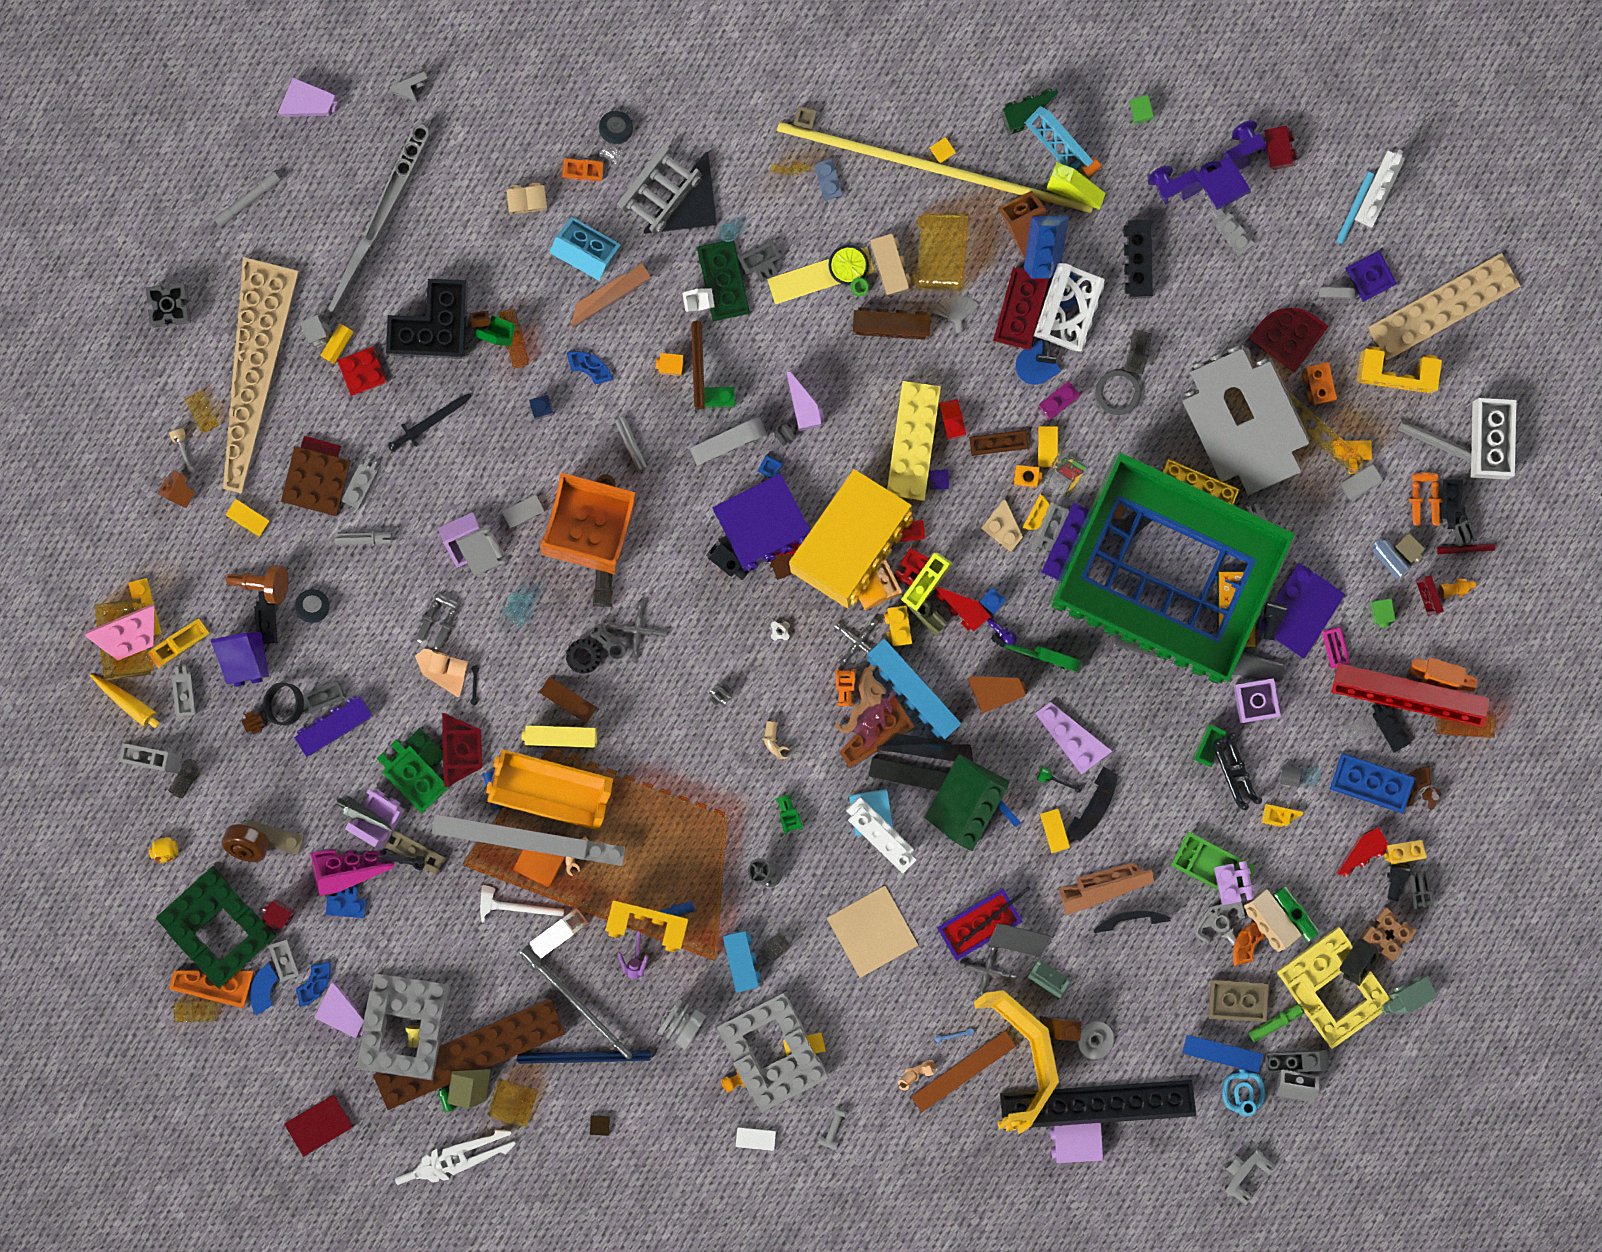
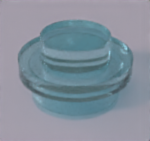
[719,223,738,242]

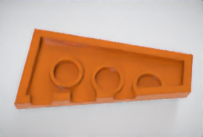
[169,971,254,1009]

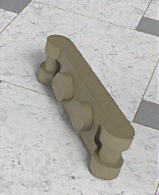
[384,830,447,875]

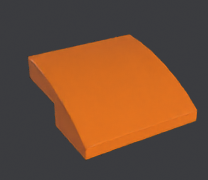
[513,849,565,888]

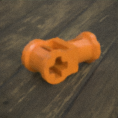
[836,669,855,706]

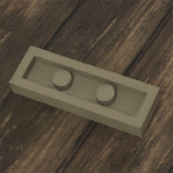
[247,820,304,854]

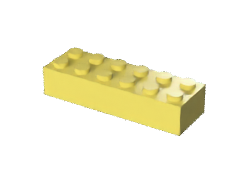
[887,381,941,502]

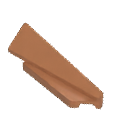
[571,263,652,328]
[1059,863,1154,915]

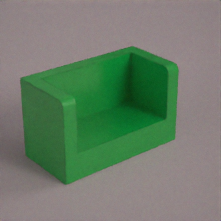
[1192,724,1227,767]

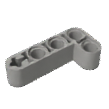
[690,418,768,466]

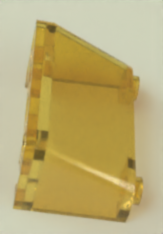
[912,212,969,293]
[94,598,154,682]

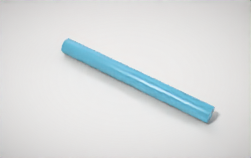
[1336,172,1374,244]

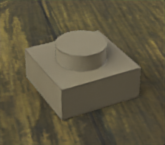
[793,106,817,130]

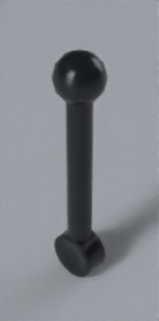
[470,665,479,706]

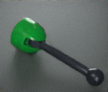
[1037,766,1082,793]

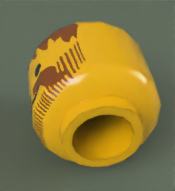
[149,837,179,864]

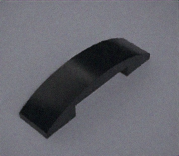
[1066,766,1117,841]
[1093,910,1171,933]

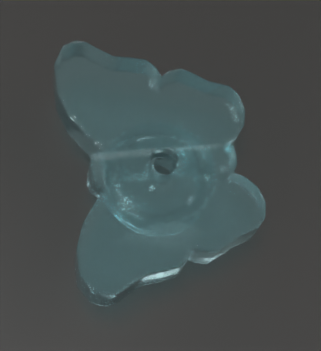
[502,593,534,628]

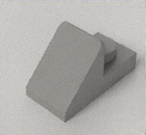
[390,72,429,103]

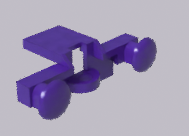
[1147,120,1267,210]

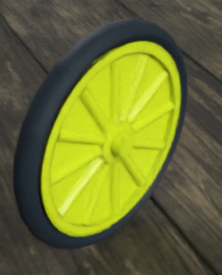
[828,245,869,285]

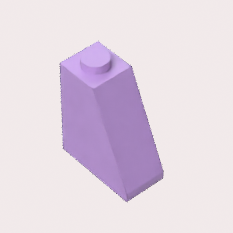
[278,78,338,117]
[314,982,364,1038]

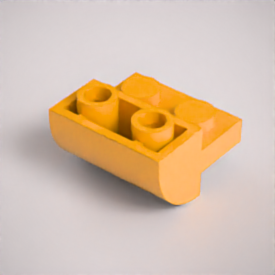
[858,559,902,610]

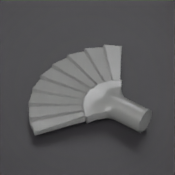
[933,296,979,334]

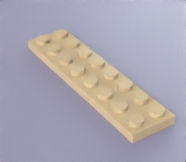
[1368,253,1520,361]

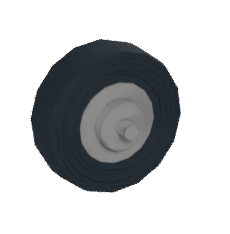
[295,589,330,623]

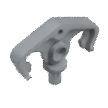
[1195,902,1246,946]

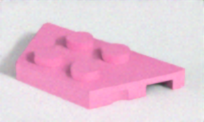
[85,604,155,660]

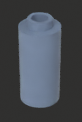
[1372,537,1411,579]

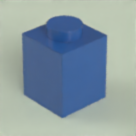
[979,588,1006,615]

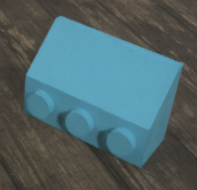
[549,216,621,281]

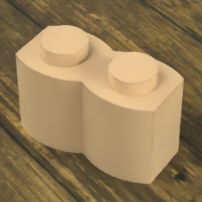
[506,183,548,215]

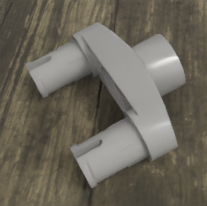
[1224,1148,1276,1205]

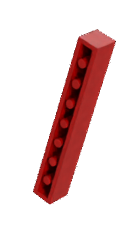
[1331,664,1490,727]

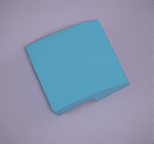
[849,789,893,836]

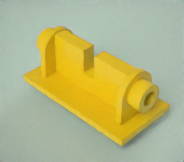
[1384,840,1427,864]

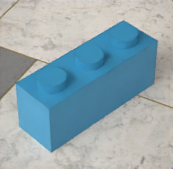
[723,930,762,993]

